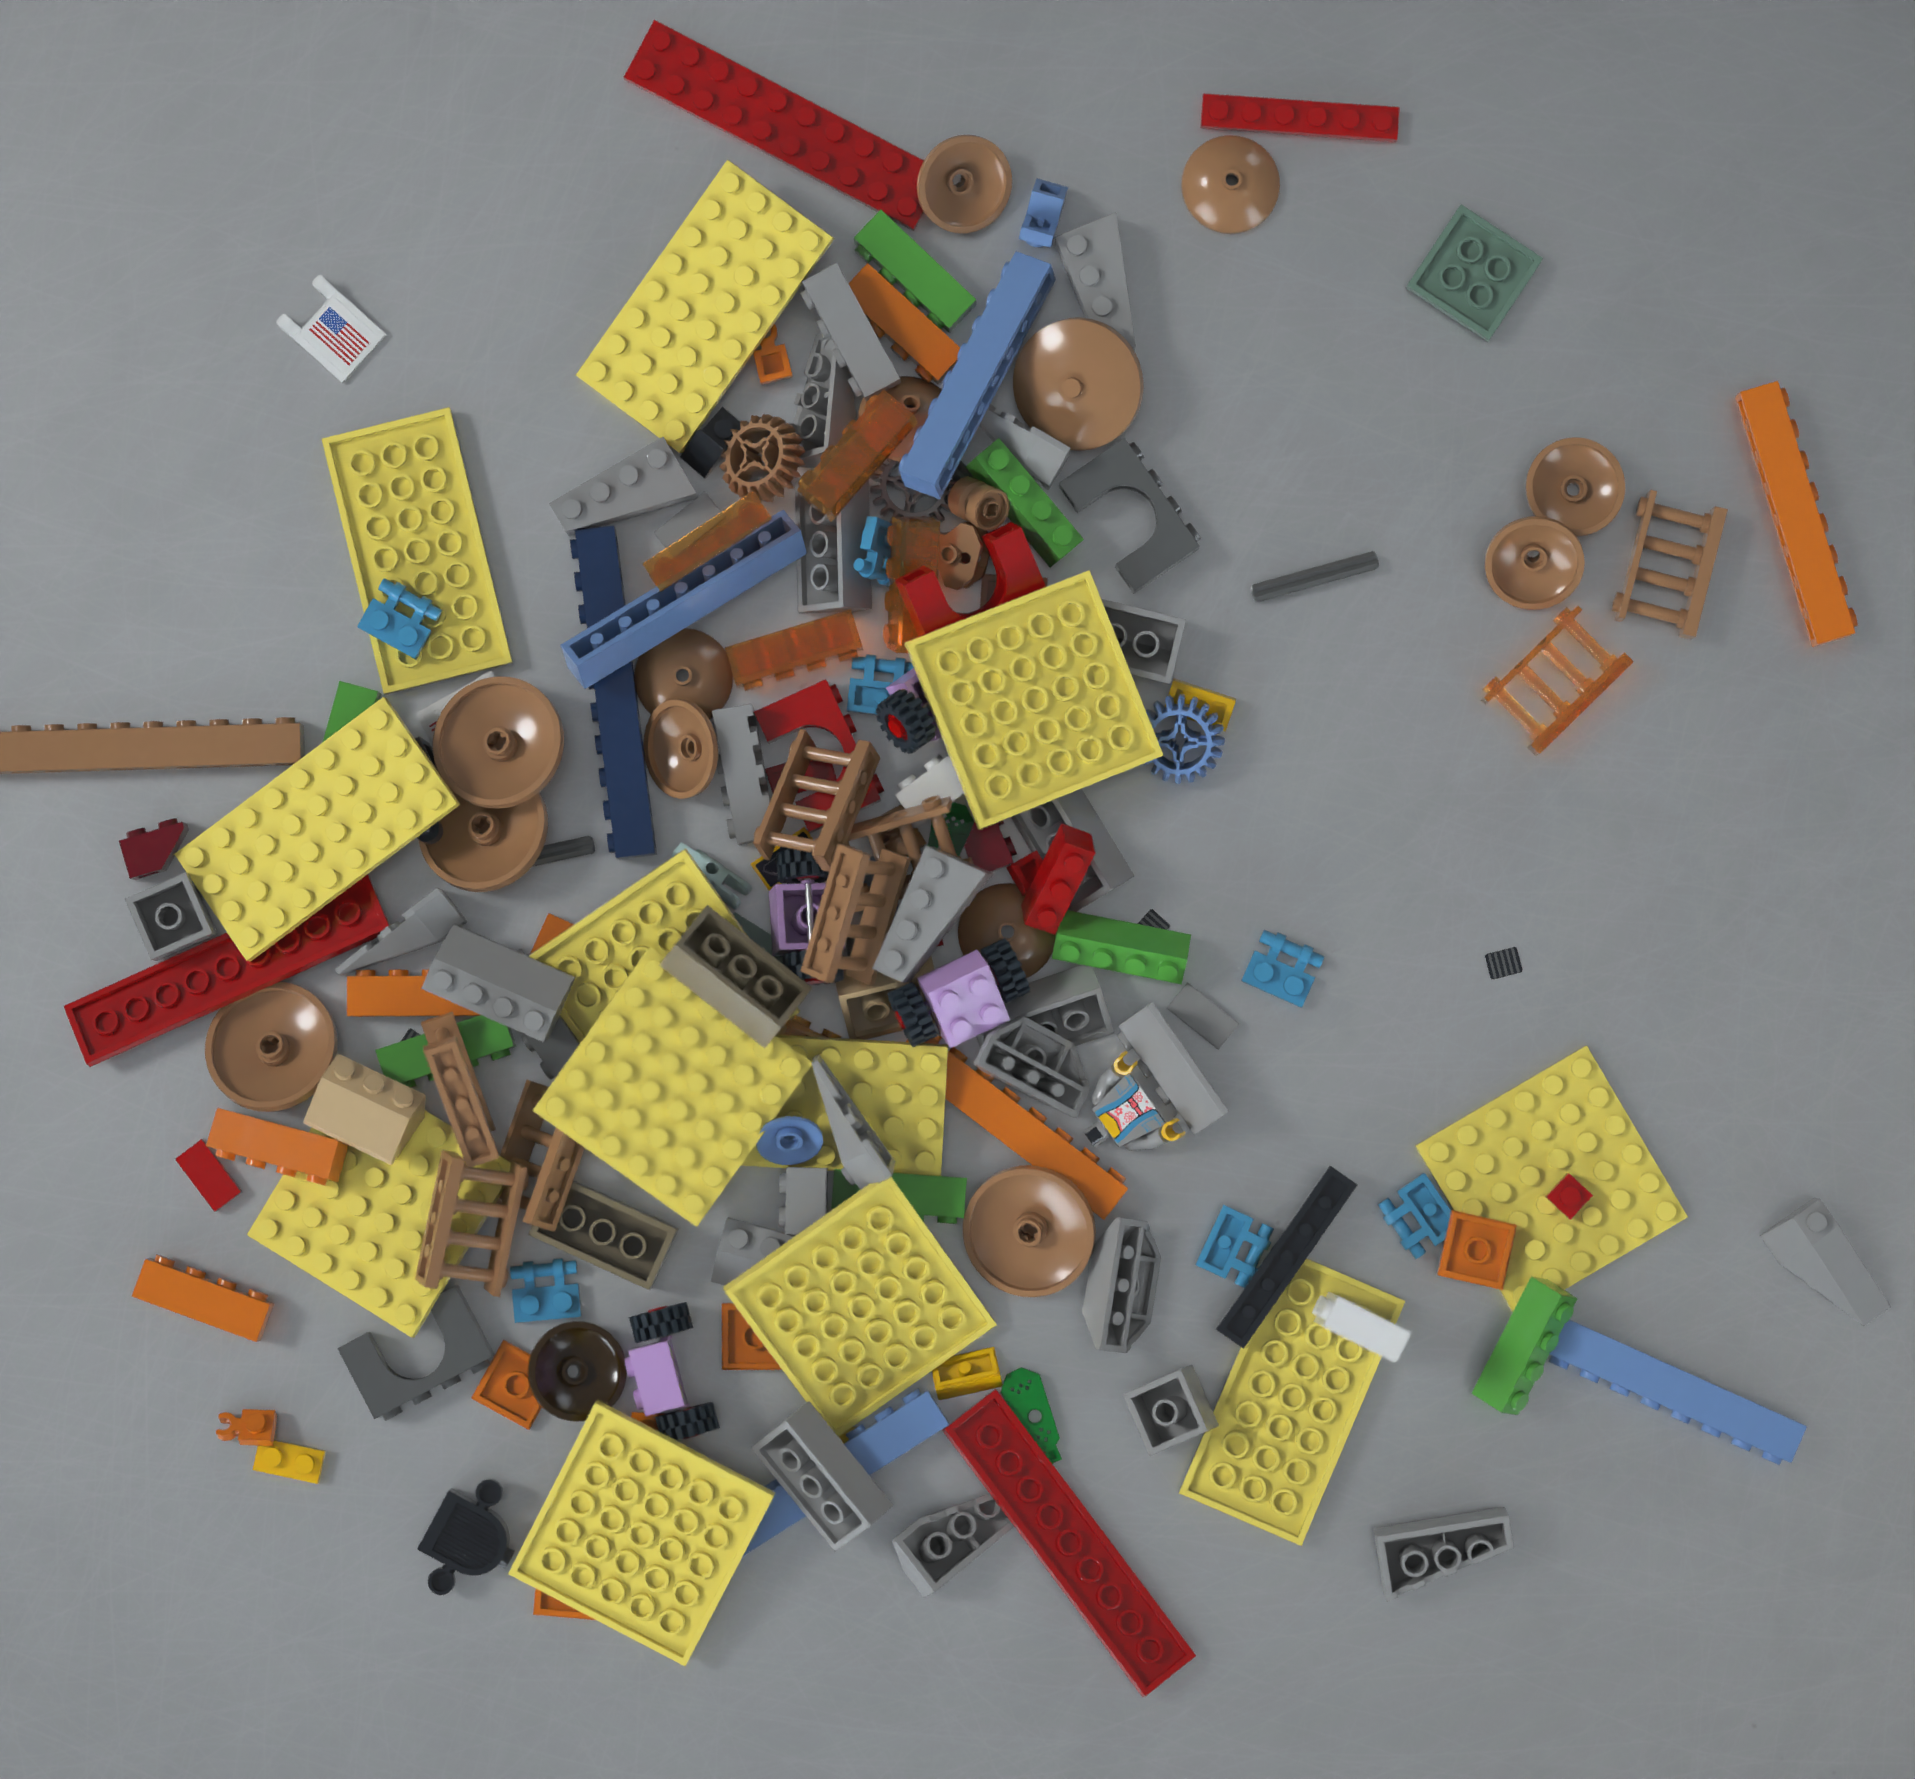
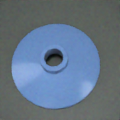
[756,1116,823,1165]

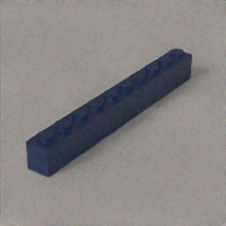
[570,525,657,860]

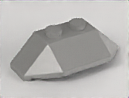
[974,1015,1091,1118]
[1082,1217,1161,1353]

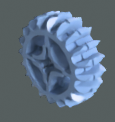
[1143,694,1225,784]

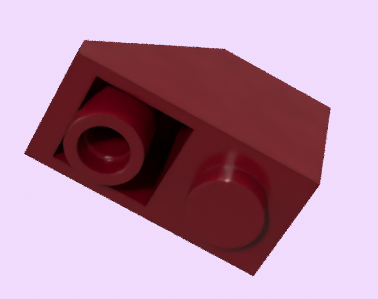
[119,818,189,880]
[964,820,1017,873]

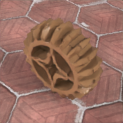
[719,414,806,504]

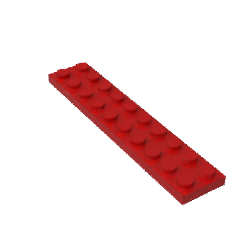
[624,20,924,231]
[64,874,390,1067]
[942,1389,1196,1697]

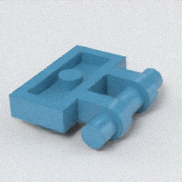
[854,516,916,587]
[357,578,442,660]
[847,654,914,715]
[1241,930,1325,1008]
[1378,1173,1451,1259]
[1195,1205,1274,1288]
[510,1258,582,1323]

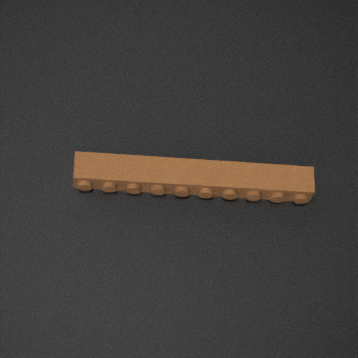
[0,717,305,774]

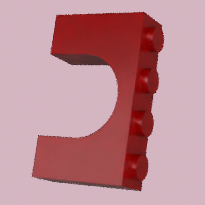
[895,522,1046,637]
[754,679,884,834]

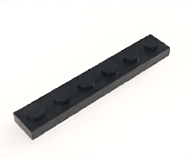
[1216,1166,1358,1349]

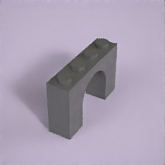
[1059,438,1201,594]
[337,1285,495,1421]

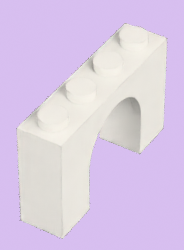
[1312,1292,1411,1363]

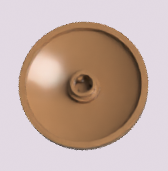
[1013,318,1144,451]
[433,676,564,809]
[418,790,548,892]
[205,982,338,1112]
[963,1165,1096,1297]

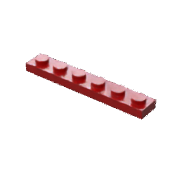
[1200,93,1400,142]

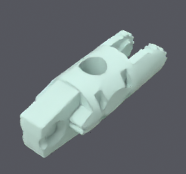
[671,842,752,910]

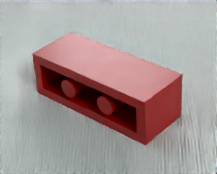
[1021,823,1096,935]

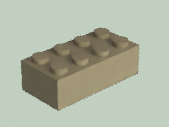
[659,905,812,1048]
[528,1180,679,1290]

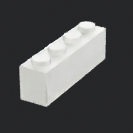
[895,754,964,827]

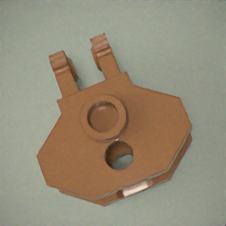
[913,522,990,590]

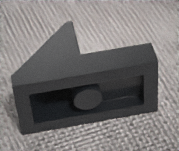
[680,407,741,479]

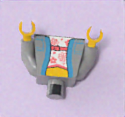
[1084,1051,1186,1151]

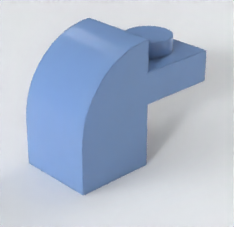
[1019,179,1068,248]

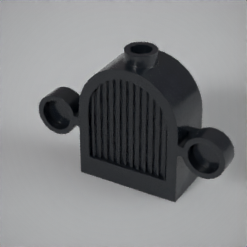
[417,1479,515,1595]

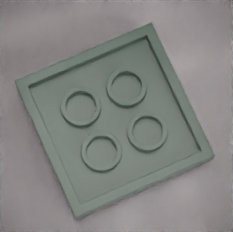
[1406,204,1543,342]

